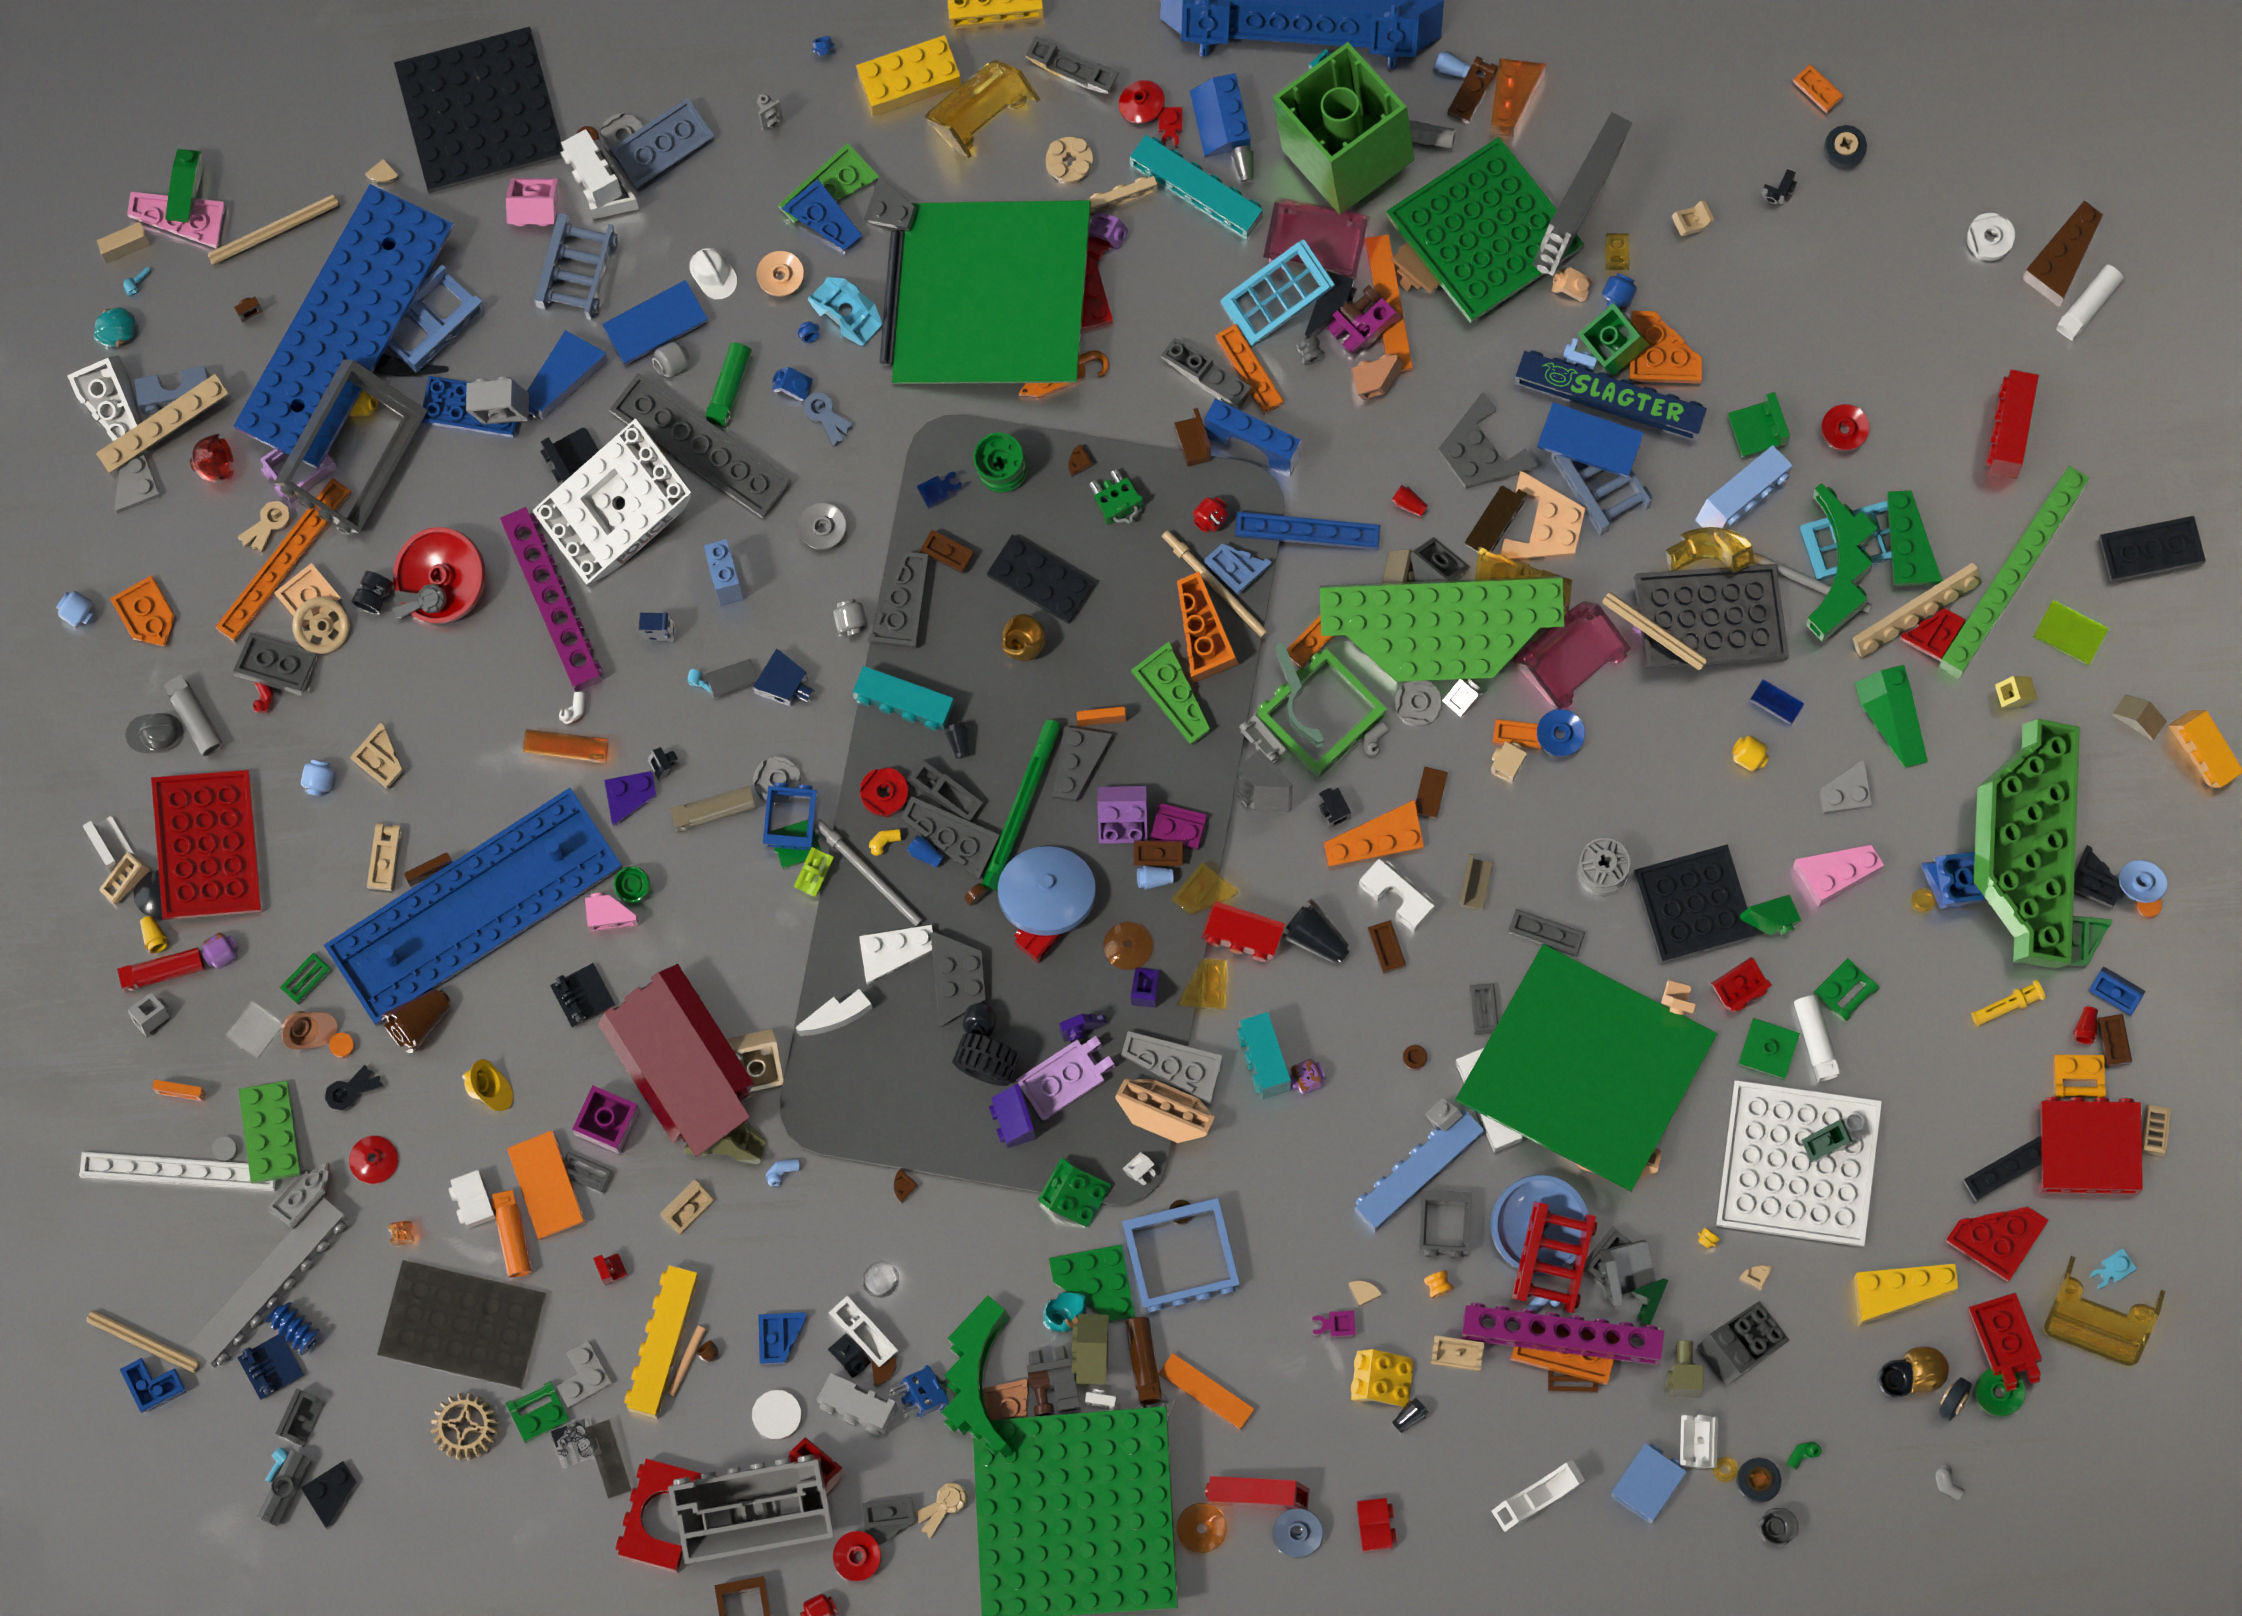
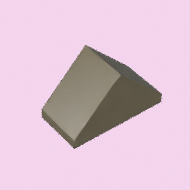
[2112,695,2167,741]

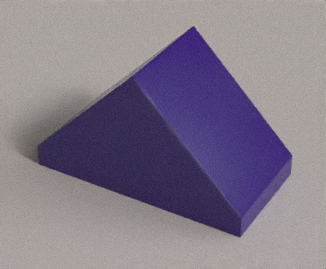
[1131,968,1160,1008]

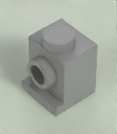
[127,993,169,1037]

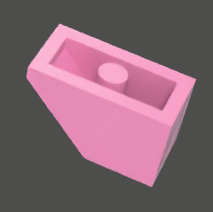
[585,893,639,932]

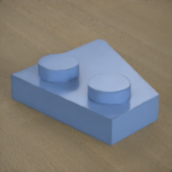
[1204,544,1272,595]

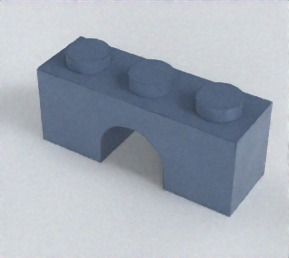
[134,366,209,414]

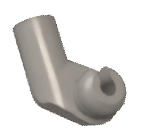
[1363,721,1389,755]
[1935,1465,1965,1501]

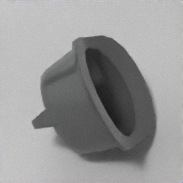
[125,713,184,752]

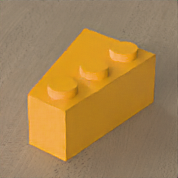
[2167,710,2242,788]

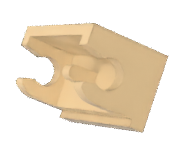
[1431,1335,1484,1371]

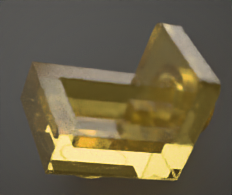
[1605,233,1630,270]

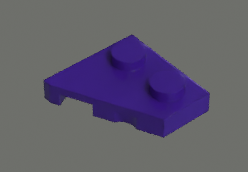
[604,771,657,826]
[1059,1013,1107,1043]

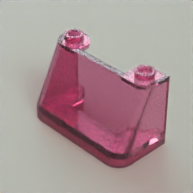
[1263,198,1370,278]
[1513,601,1632,710]

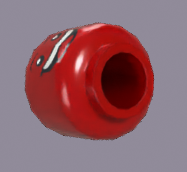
[1193,497,1228,533]

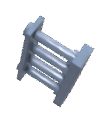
[534,212,618,320]
[1551,453,1652,536]

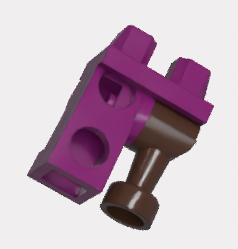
[1327,285,1401,355]

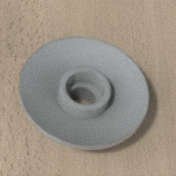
[798,503,846,550]

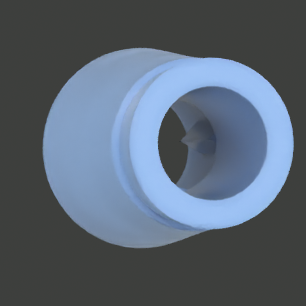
[1433,50,1470,78]
[1137,866,1173,890]

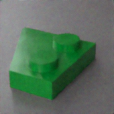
[2069,916,2112,967]

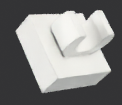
[1123,1152,1156,1185]

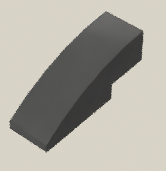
[906,760,983,821]

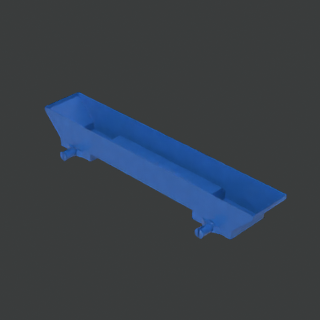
[1160,0,1444,69]

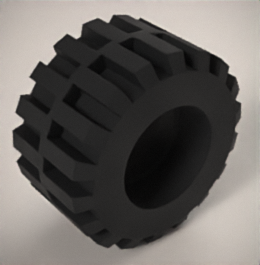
[952,1033,1020,1086]

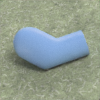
[766,1159,799,1187]

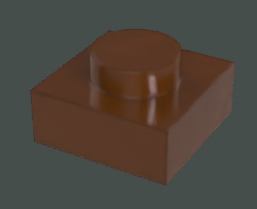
[234,296,263,322]

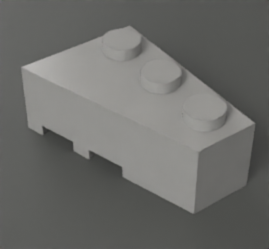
[817,1373,898,1436]

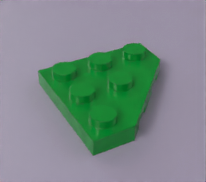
[1049,1244,1135,1323]

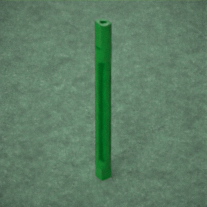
[982,720,1061,891]

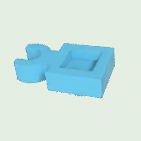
[2089,1248,2137,1289]

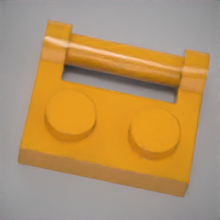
[2054,1054,2106,1098]

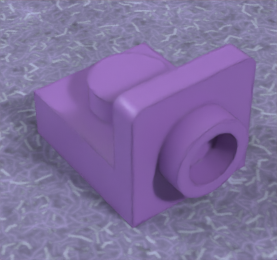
[1089,211,1128,249]

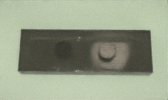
[585,1420,632,1499]

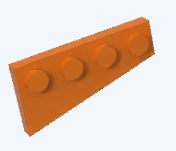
[1323,800,1424,866]

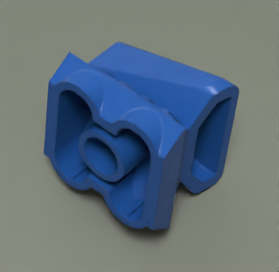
[1921,852,1985,909]

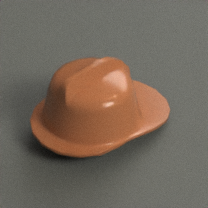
[281,1011,338,1050]

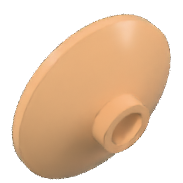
[756,251,804,297]

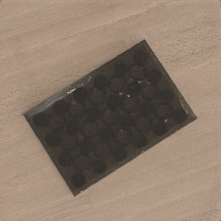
[377,1260,547,1390]

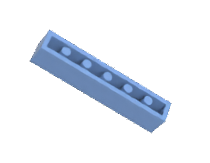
[1355,1109,1484,1233]

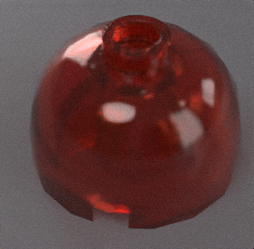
[190,434,234,483]

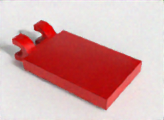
[1968,1293,2042,1392]

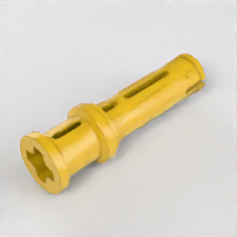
[1971,979,2046,1027]

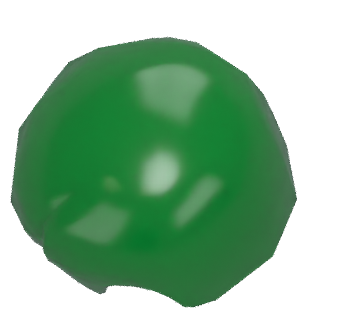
[613,866,651,903]

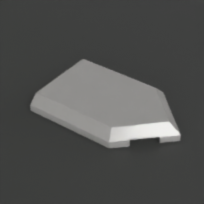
[267,1162,330,1229]

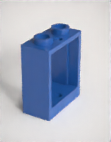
[763,783,818,851]

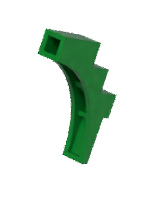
[1806,483,1878,642]
[941,1295,1012,1459]

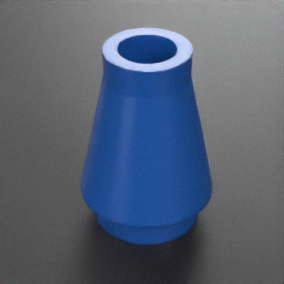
[906,835,944,868]

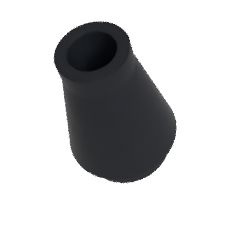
[945,722,970,759]
[1392,1397,1429,1433]

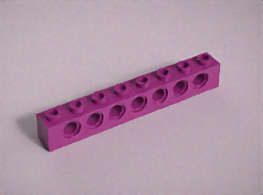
[500,507,604,692]
[1461,1303,1664,1365]

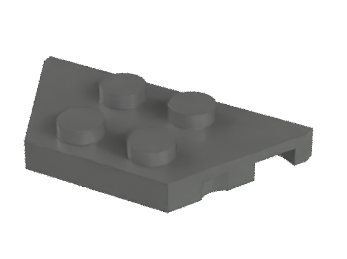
[931,932,986,1027]

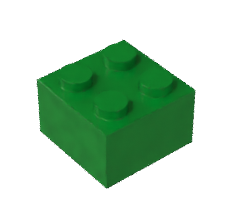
[1578,303,1650,376]

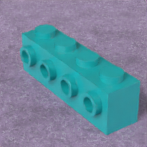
[853,666,954,731]

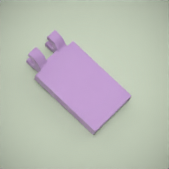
[1016,1036,1116,1121]

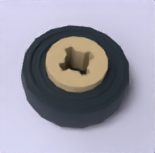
[1824,125,1867,168]
[1939,1377,1972,1421]

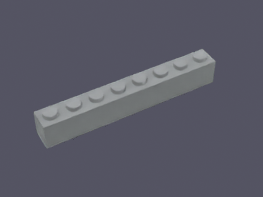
[189,1196,347,1368]

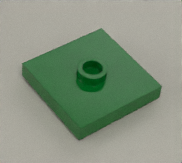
[1738,1018,1800,1080]

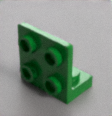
[1728,392,1790,457]
[1038,1157,1111,1227]

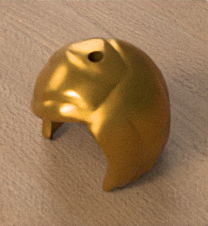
[1001,614,1046,662]
[1903,1346,1949,1393]

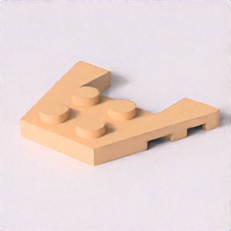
[1499,471,1585,562]

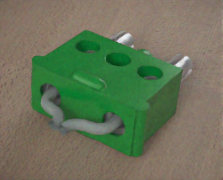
[1090,469,1143,525]

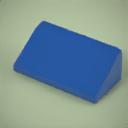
[2089,967,2146,1016]

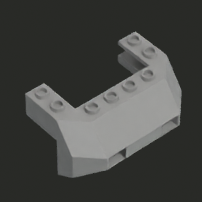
[668,1454,834,1564]

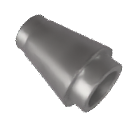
[1231,146,1254,182]

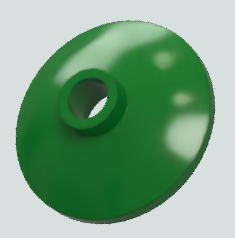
[1975,1368,2026,1416]

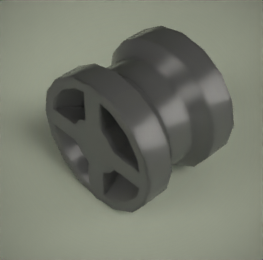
[1296,337,1325,365]

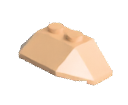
[1115,1079,1215,1143]

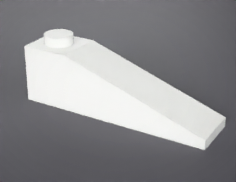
[67,355,141,441]

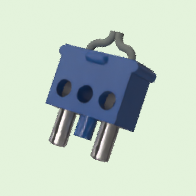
[890,1365,949,1418]

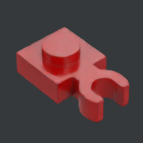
[1159,107,1182,148]

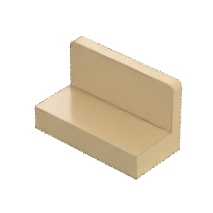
[96,222,150,263]

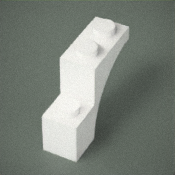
[1492,1460,1585,1532]

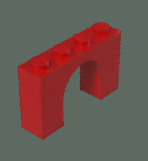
[615,1459,703,1573]

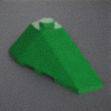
[1855,665,1928,768]

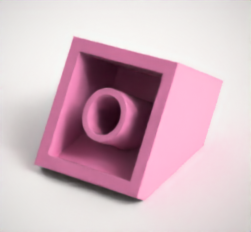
[506,178,558,226]

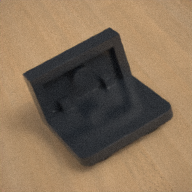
[540,428,599,483]

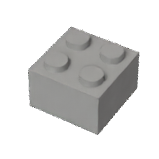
[466,377,529,425]

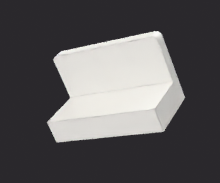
[83,816,134,871]

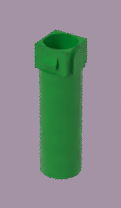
[705,342,752,427]

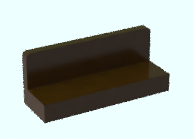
[1465,486,1527,559]

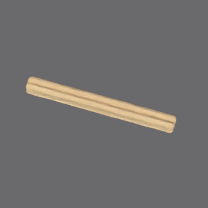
[1602,592,1707,670]
[87,1310,200,1373]

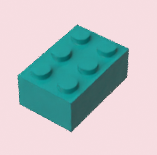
[1237,1012,1291,1099]

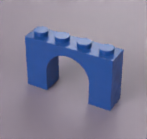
[1204,399,1301,478]

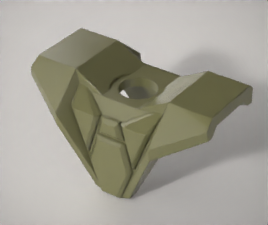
[684,1120,766,1164]

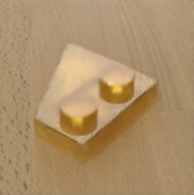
[1171,862,1238,916]
[1177,959,1227,1010]

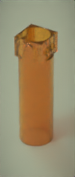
[523,729,609,763]

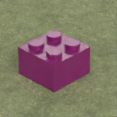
[572,1085,640,1154]

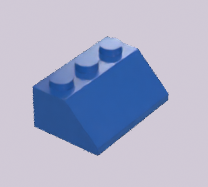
[1190,73,1251,158]

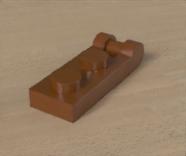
[1447,56,1498,124]

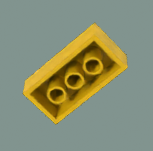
[856,35,962,117]

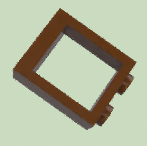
[714,1576,772,1616]

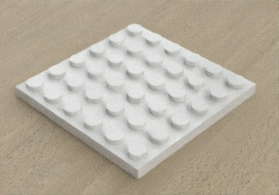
[1716,1080,1882,1247]

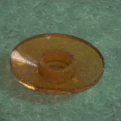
[1103,922,1152,970]
[1177,1503,1227,1553]

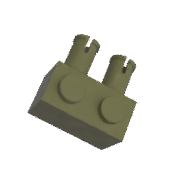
[1665,1340,1704,1398]

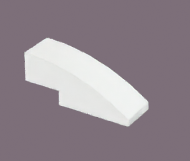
[796,989,873,1036]
[828,1296,898,1367]

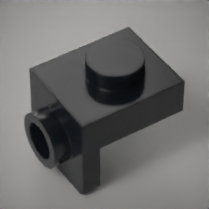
[1761,169,1797,205]
[828,1333,871,1378]

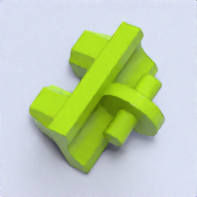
[794,847,834,897]

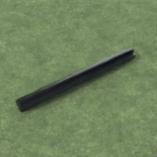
[879,230,904,366]

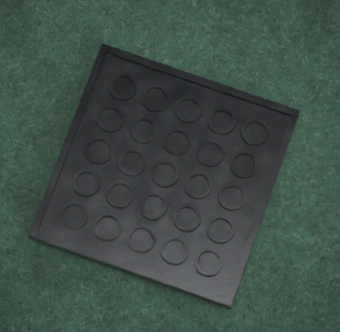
[394,26,563,193]

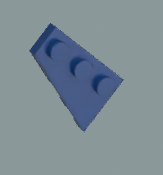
[781,179,862,250]

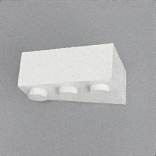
[585,139,639,219]

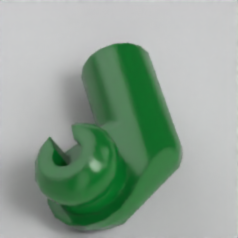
[1786,1442,1822,1470]

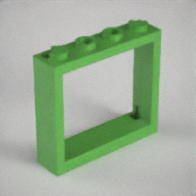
[1257,648,1387,780]

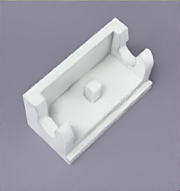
[1680,1415,1718,1469]

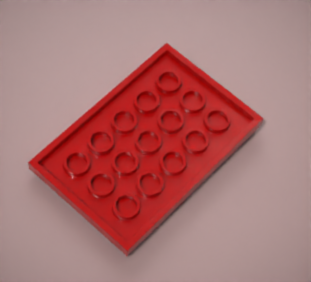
[151,770,261,920]

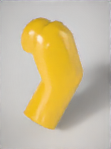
[869,829,901,856]

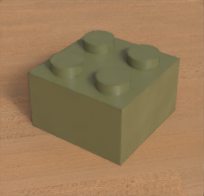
[1072,1314,1109,1384]

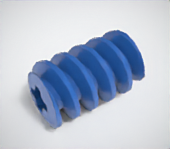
[265,1302,320,1355]

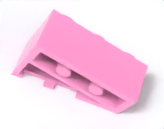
[1793,845,1884,907]

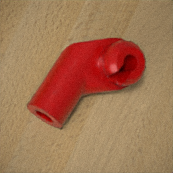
[253,682,273,713]

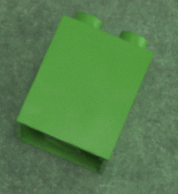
[1272,42,1415,215]

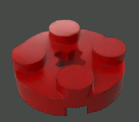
[860,768,909,818]

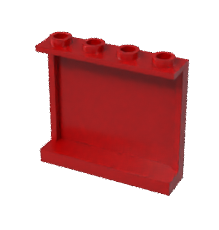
[2039,1097,2143,1194]

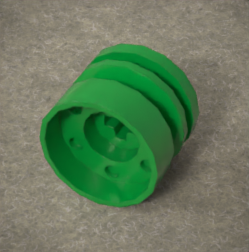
[973,432,1028,493]

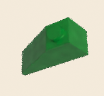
[165,149,203,223]

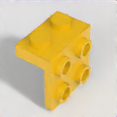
[1351,1349,1414,1407]

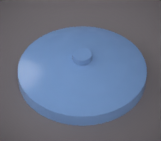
[998,846,1096,936]
[1491,1175,1588,1275]

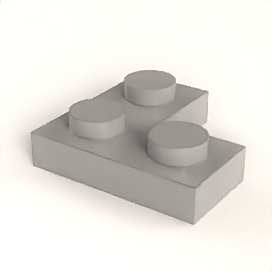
[556,1340,612,1409]

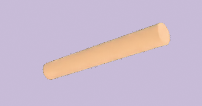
[666,1326,706,1397]

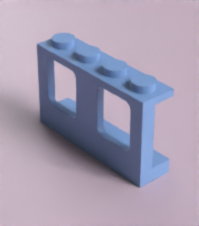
[387,264,484,373]

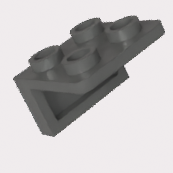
[1598,1240,1656,1307]

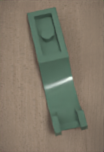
[1275,642,1324,749]

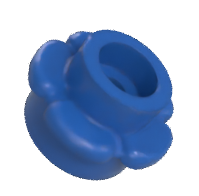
[812,36,835,55]
[797,321,820,343]

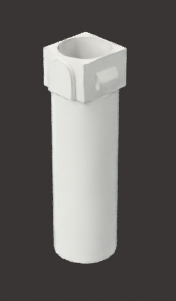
[2056,265,2124,341]
[1794,995,1840,1083]

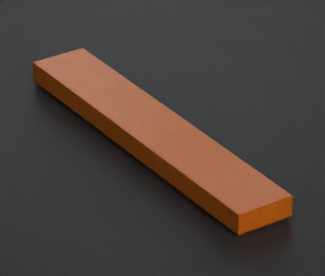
[1365,234,1413,372]

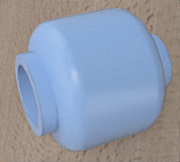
[56,591,94,626]
[301,759,335,796]

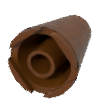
[381,989,450,1053]

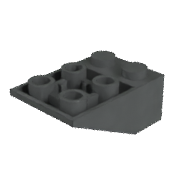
[1697,1301,1789,1386]

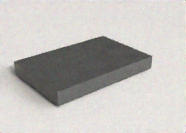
[233,632,319,696]

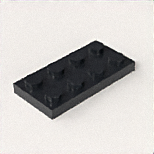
[2099,516,2206,582]
[987,534,1094,624]

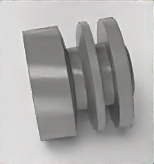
[1577,837,1631,897]

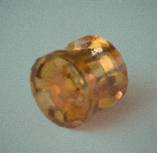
[388,1221,415,1246]

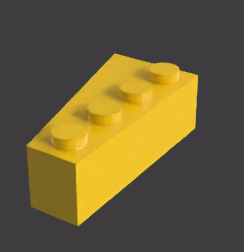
[1853,1264,1958,1326]

